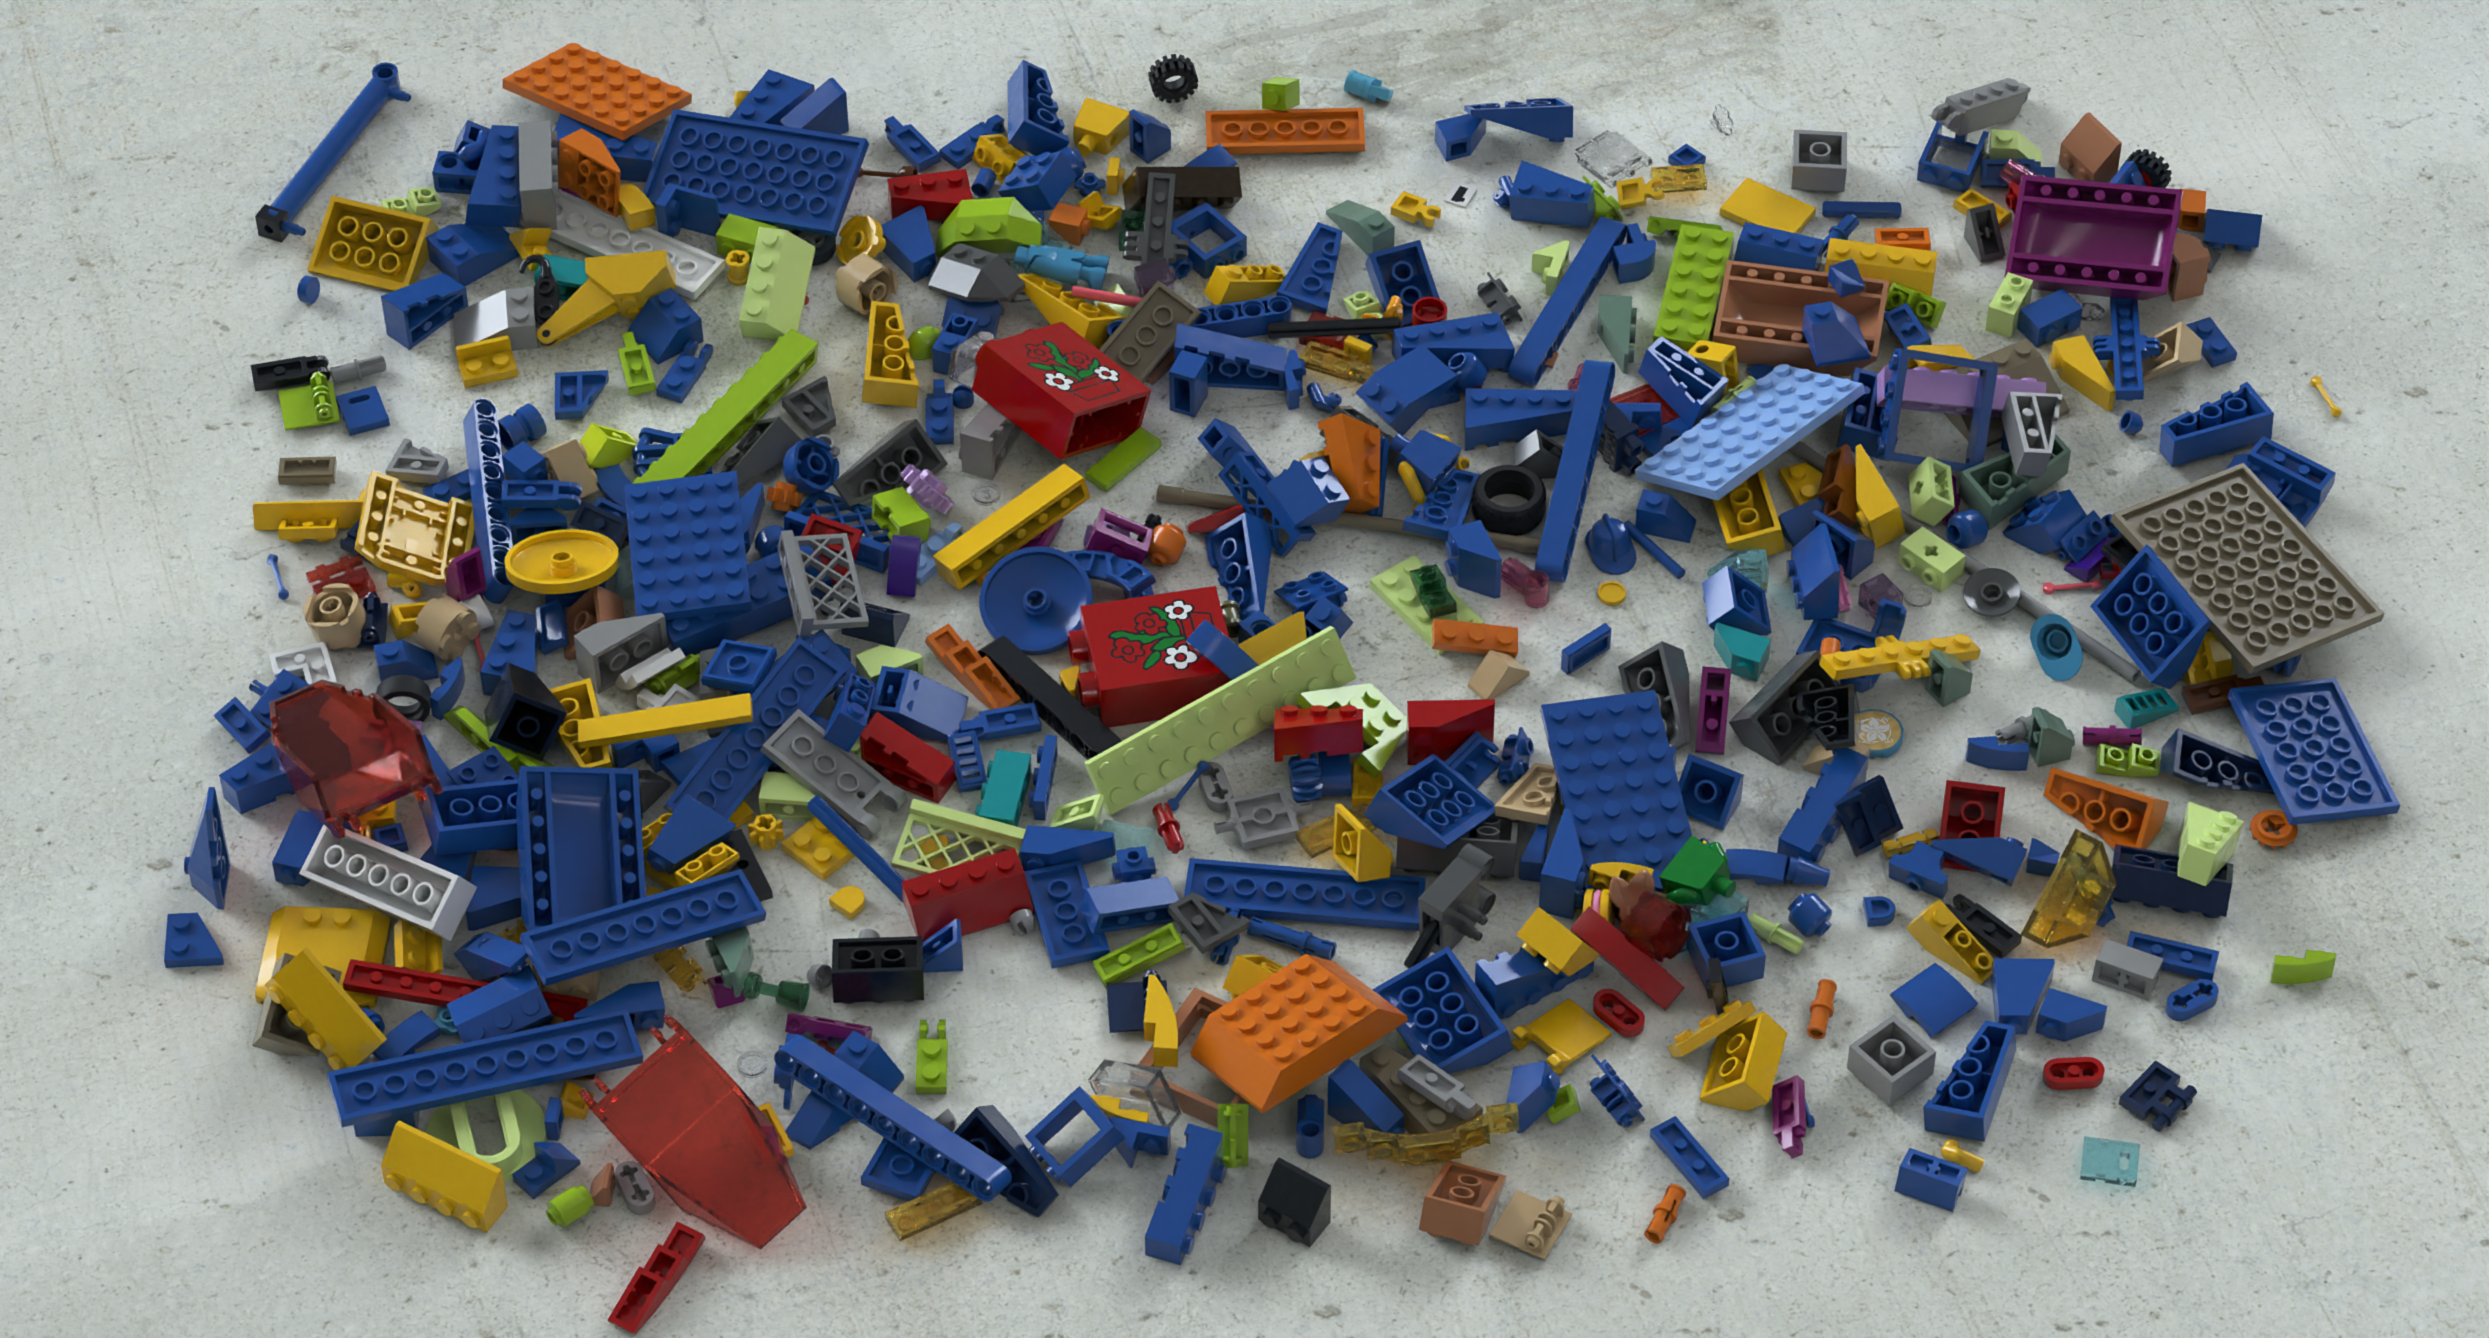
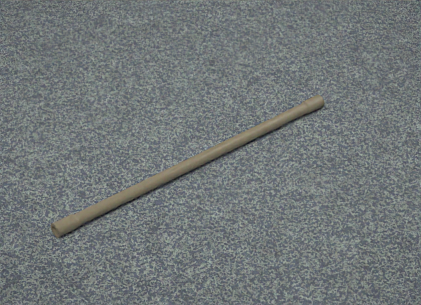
[1156,485,1541,554]

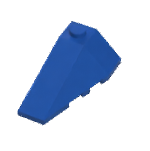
[1464,97,1573,142]
[1205,512,1272,620]
[785,1030,904,1150]

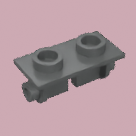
[1477,272,1523,325]

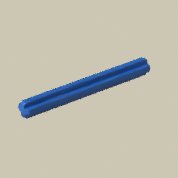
[807,796,905,902]

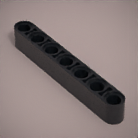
[978,636,1122,760]

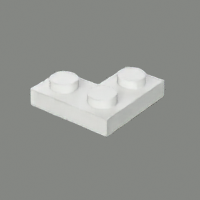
[269,642,338,693]

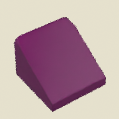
[707,975,745,1008]

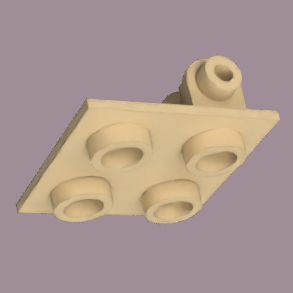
[1489,1190,1573,1260]

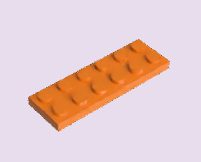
[1205,108,1365,154]

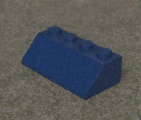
[2107,844,2234,918]

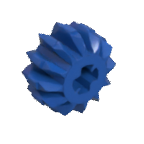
[1288,754,1323,803]

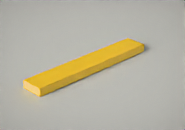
[578,693,753,749]

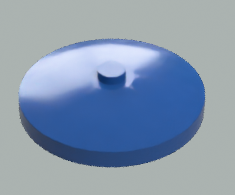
[979,547,1094,655]

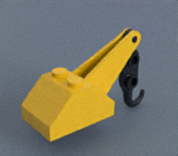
[519,250,676,348]

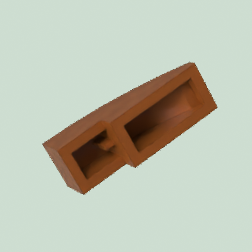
[1817,444,1858,527]

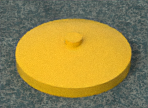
[505,529,620,594]

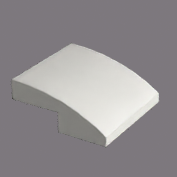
[615,647,685,690]

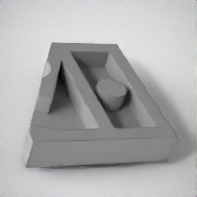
[386,438,449,484]

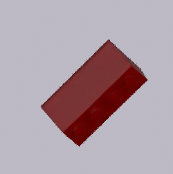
[901,848,1034,942]

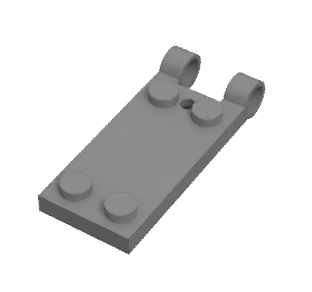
[760,709,908,840]

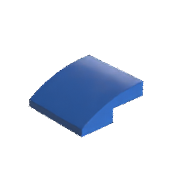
[1890,963,1978,1038]

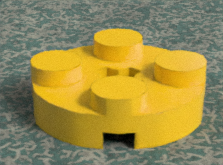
[836,215,886,264]

